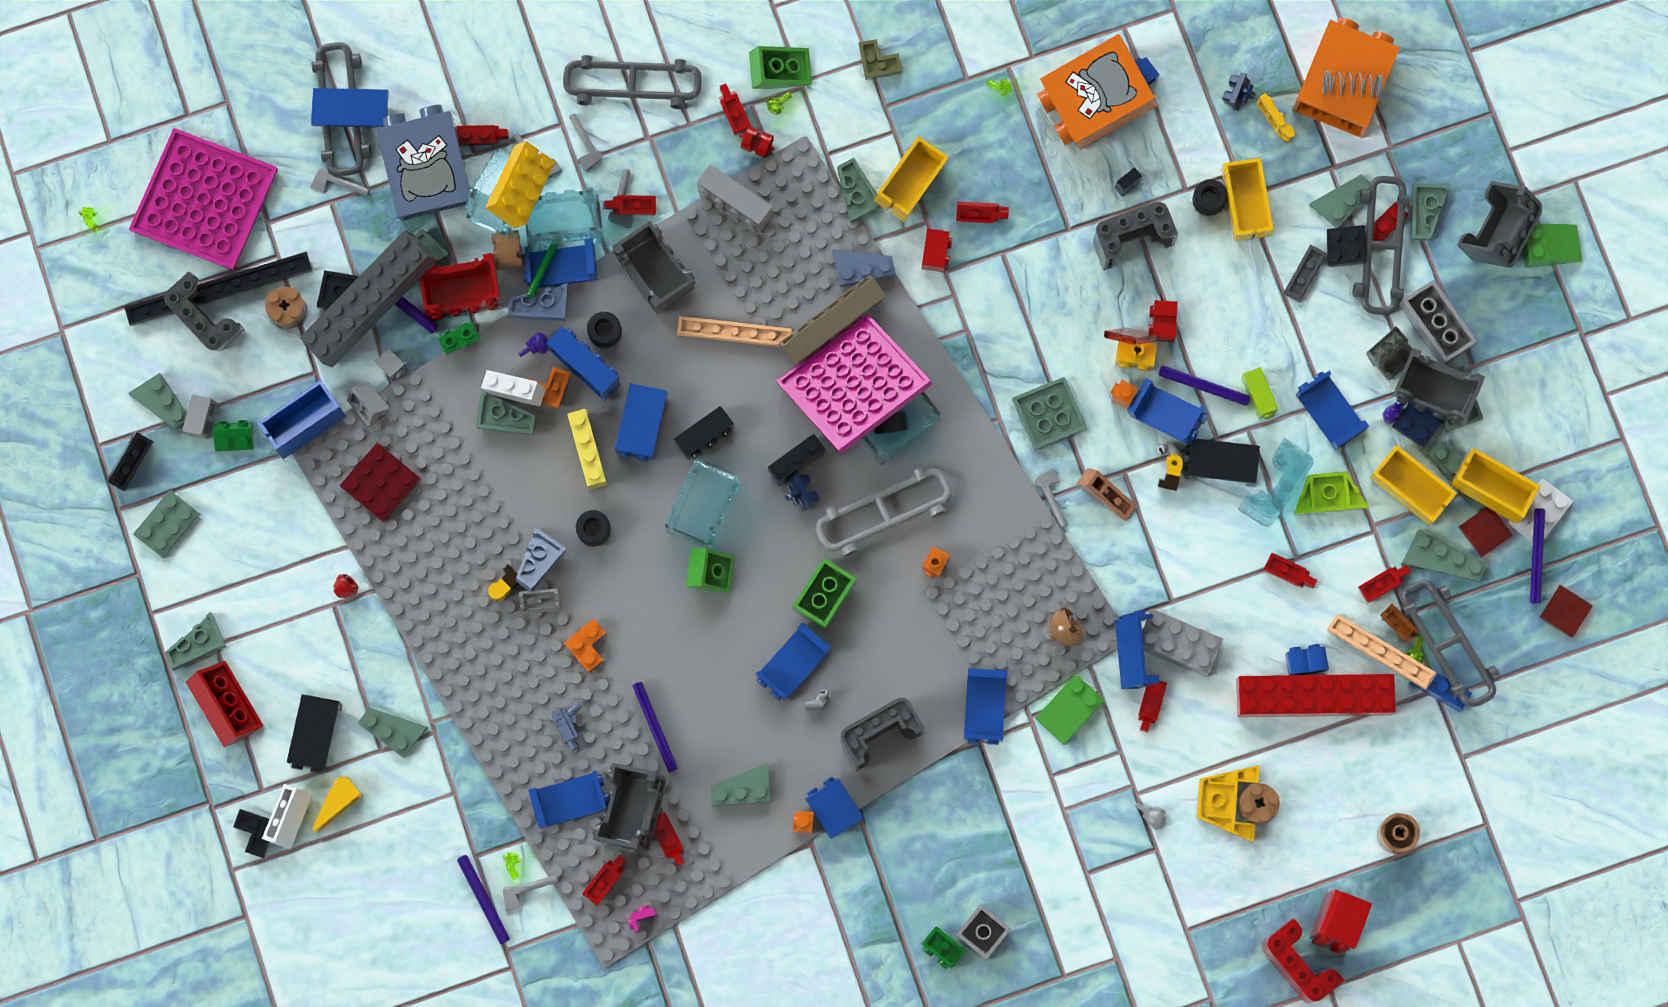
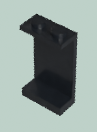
[1183,439,1260,487]
[287,694,342,774]

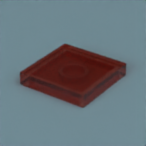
[1104,328,1157,345]
[1458,507,1513,558]
[1539,585,1593,638]

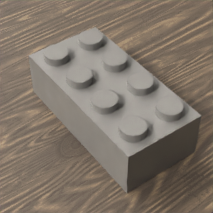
[697,164,773,234]
[1399,280,1477,365]
[1142,609,1223,677]

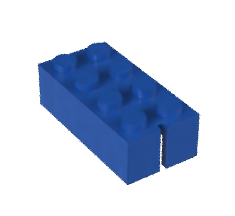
[547,326,621,401]
[258,380,346,459]

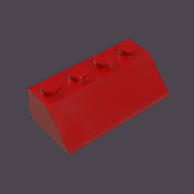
[186,661,264,748]

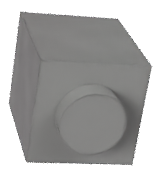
[375,349,407,381]

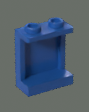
[804,777,864,839]

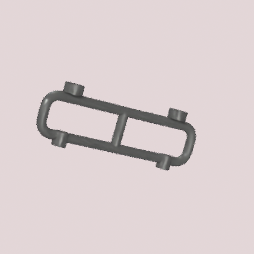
[311,42,372,176]
[563,55,702,109]
[1352,176,1411,315]
[1400,580,1501,707]

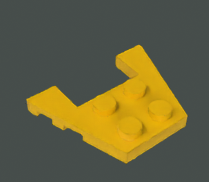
[1196,765,1260,842]

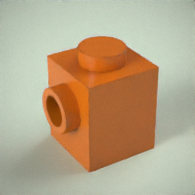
[1110,380,1139,409]
[922,546,950,579]

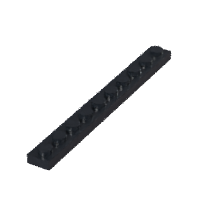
[124,251,313,326]

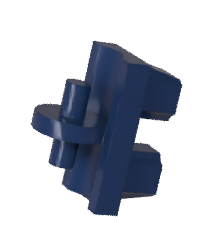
[1222,72,1256,111]
[785,473,819,512]

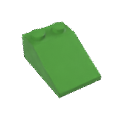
[749,46,812,89]
[1523,224,1582,268]
[1035,674,1104,745]

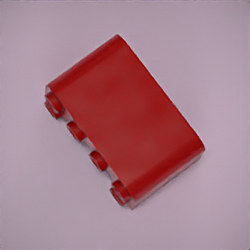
[419,253,502,320]
[1309,889,1372,955]
[1262,918,1345,1003]

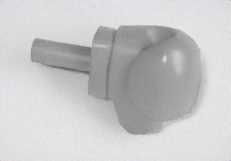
[1135,802,1167,830]

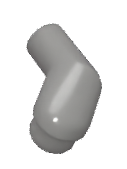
[1156,443,1184,459]
[804,689,830,710]

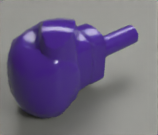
[518,333,549,357]
[1382,402,1404,424]

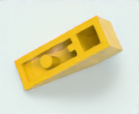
[312,776,363,833]

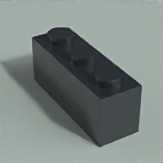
[674,405,735,460]
[106,432,154,491]
[767,434,825,486]

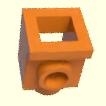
[793,811,814,834]

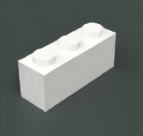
[481,370,546,406]
[262,784,312,850]

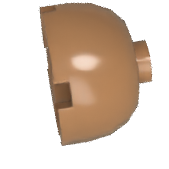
[1048,606,1085,646]

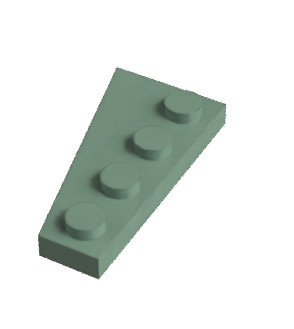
[1426,441,1485,513]
[1401,530,1488,582]

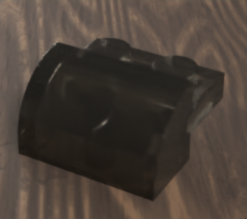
[1366,326,1412,381]

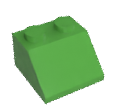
[686,548,734,594]

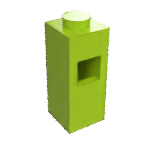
[1241,367,1278,420]

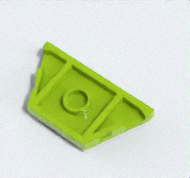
[1294,471,1369,515]

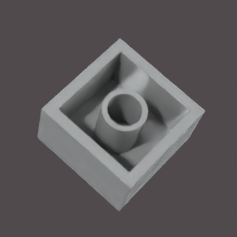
[955,904,1011,961]

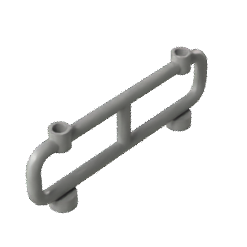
[815,467,952,557]

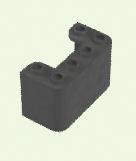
[1457,181,1542,268]
[1093,202,1178,271]
[612,221,696,314]
[164,271,245,351]
[1394,348,1485,426]
[840,698,925,772]
[593,763,666,853]

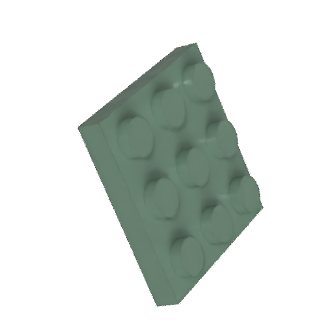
[1012,377,1087,451]

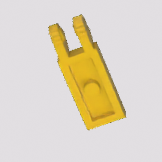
[1256,93,1295,143]

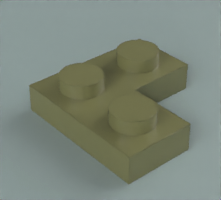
[858,39,902,80]

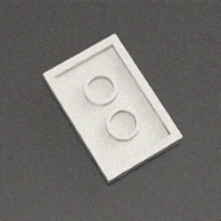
[1507,478,1573,543]

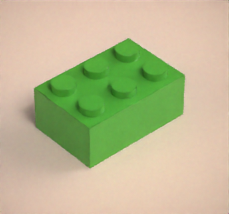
[792,558,856,630]

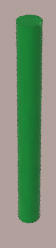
[526,232,563,299]

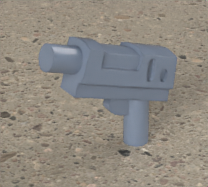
[551,702,581,751]

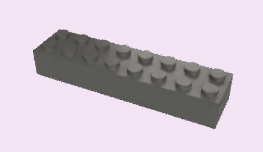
[300,230,437,368]

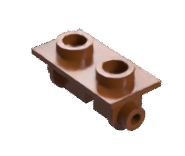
[1380,604,1419,643]

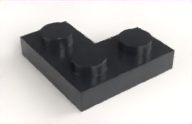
[233,809,270,858]

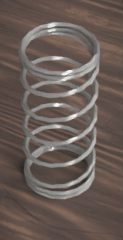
[1323,71,1383,99]

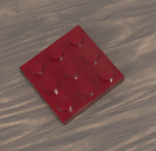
[339,443,421,523]

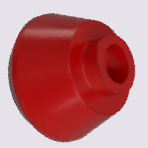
[333,574,358,599]

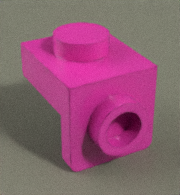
[628,905,656,933]

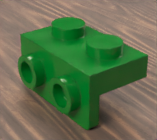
[438,322,480,355]
[213,420,254,452]
[921,926,966,969]

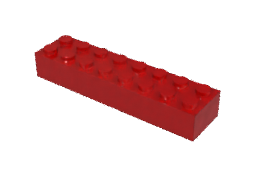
[1236,674,1396,718]

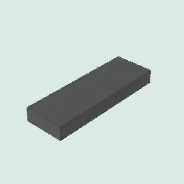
[1283,244,1327,303]

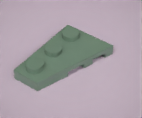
[1309,175,1370,228]
[165,612,226,671]

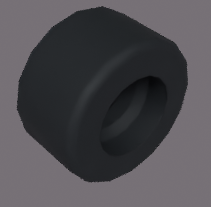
[1192,179,1228,216]
[587,311,622,348]
[874,411,908,434]
[576,510,611,547]

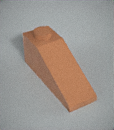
[1077,468,1136,521]

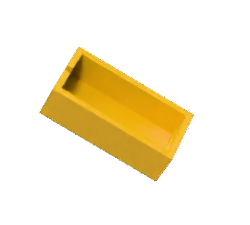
[873,136,949,222]
[485,141,555,229]
[1221,158,1274,241]
[1370,445,1457,526]
[1450,448,1540,524]

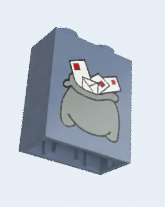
[376,104,474,221]

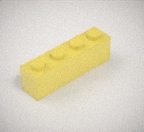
[567,409,607,491]

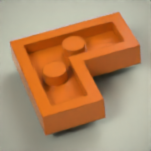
[528,367,571,409]
[564,618,606,673]

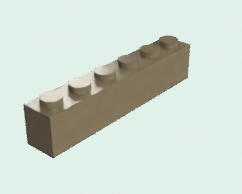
[778,276,886,364]

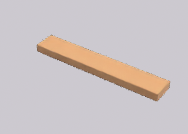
[677,316,793,347]
[1327,614,1437,690]

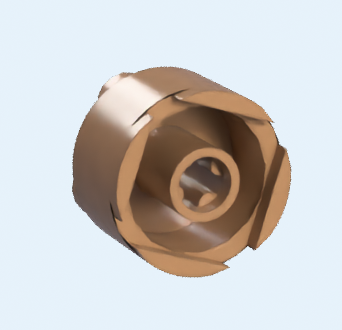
[491,230,523,270]
[265,287,307,329]
[1238,783,1280,825]
[1377,813,1420,854]

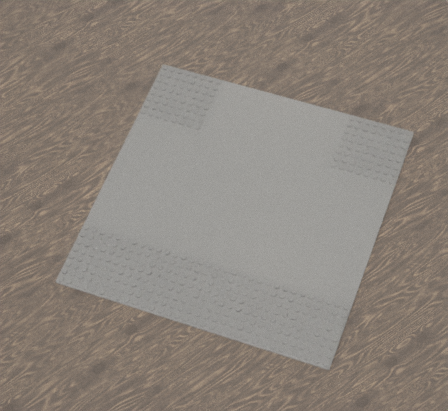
[292,136,1119,967]

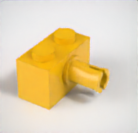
[1115,338,1157,372]

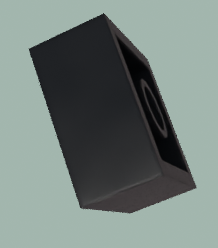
[1115,167,1142,197]

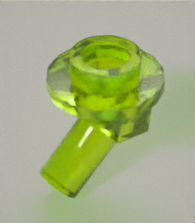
[986,78,1012,96]
[766,92,792,115]
[78,207,99,233]
[1405,637,1424,663]
[502,852,521,880]

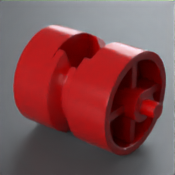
[739,126,775,158]

